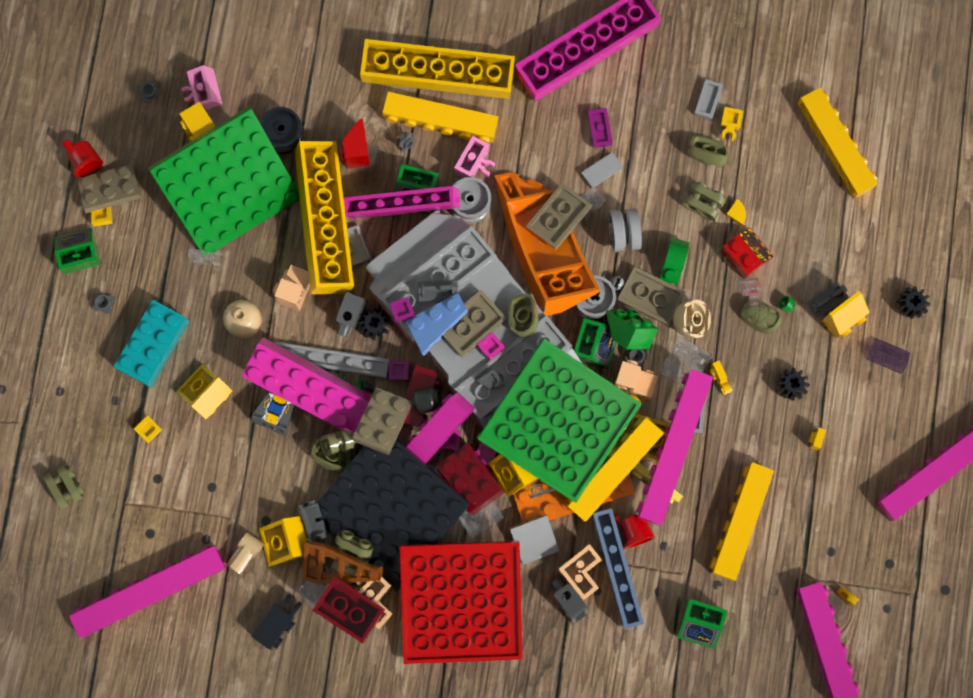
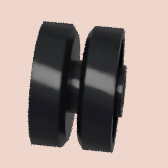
[260,107,304,154]

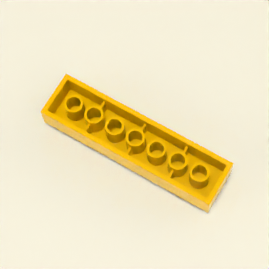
[360,39,515,99]
[294,141,354,294]

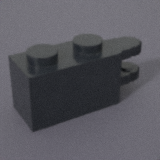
[251,594,302,650]

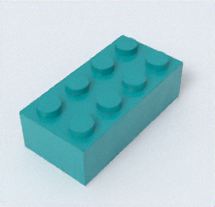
[114,300,190,388]

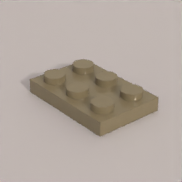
[77,163,141,213]
[526,183,592,250]
[617,266,685,326]
[442,290,507,358]
[352,387,412,455]

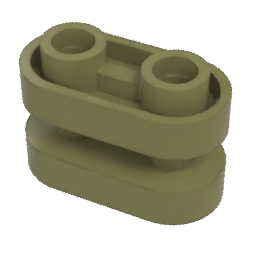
[682,182,726,221]
[320,429,356,456]
[43,464,85,510]
[333,530,373,570]

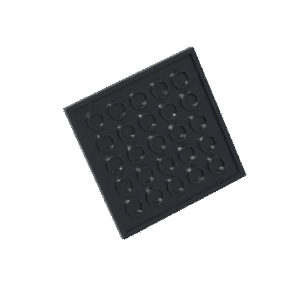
[316,438,471,591]

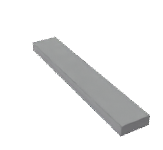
[275,342,390,379]

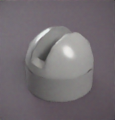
[610,276,625,292]

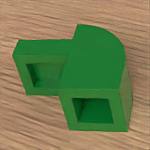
[659,237,690,285]

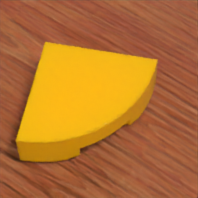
[726,199,746,226]
[836,587,859,606]

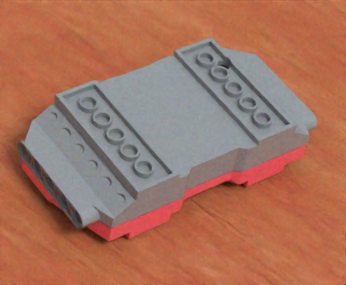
[366,210,583,429]

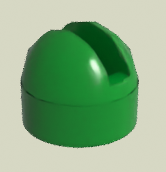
[779,296,796,312]

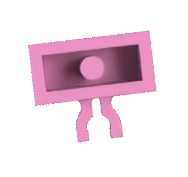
[182,65,223,110]
[454,136,495,178]

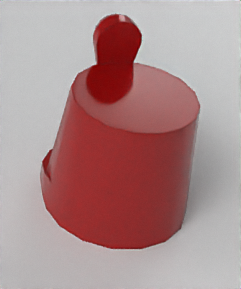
[62,139,104,177]
[614,513,655,549]

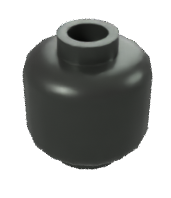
[411,386,442,414]

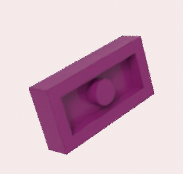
[588,108,613,148]

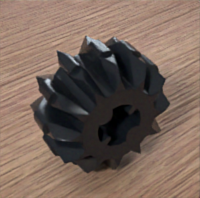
[897,286,930,319]
[358,308,391,341]
[776,368,810,401]

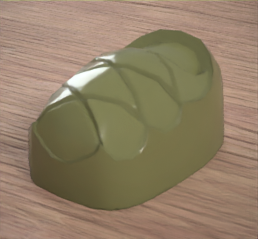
[688,136,728,168]
[508,294,539,338]
[740,299,782,334]
[311,438,353,473]

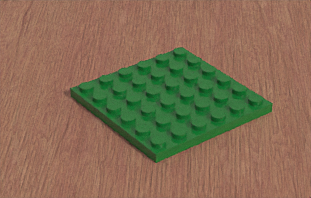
[148,106,300,257]
[477,338,642,503]

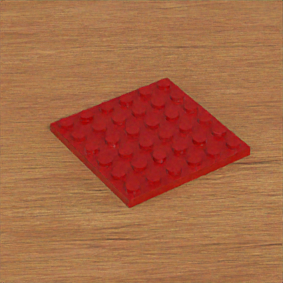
[400,541,523,664]

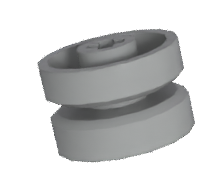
[450,177,491,224]
[608,208,642,253]
[573,275,616,321]

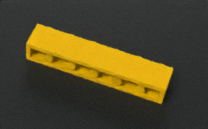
[797,88,877,199]
[383,92,498,144]
[567,416,664,522]
[709,462,774,582]

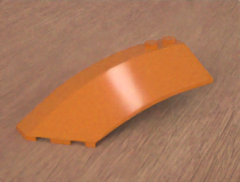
[494,172,600,316]

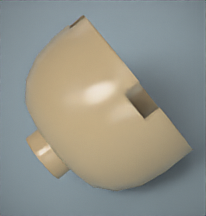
[223,300,262,339]
[673,300,711,338]

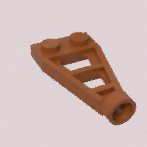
[302,541,383,584]

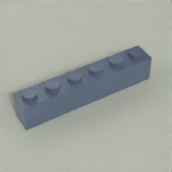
[591,508,644,629]

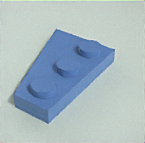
[406,293,468,356]

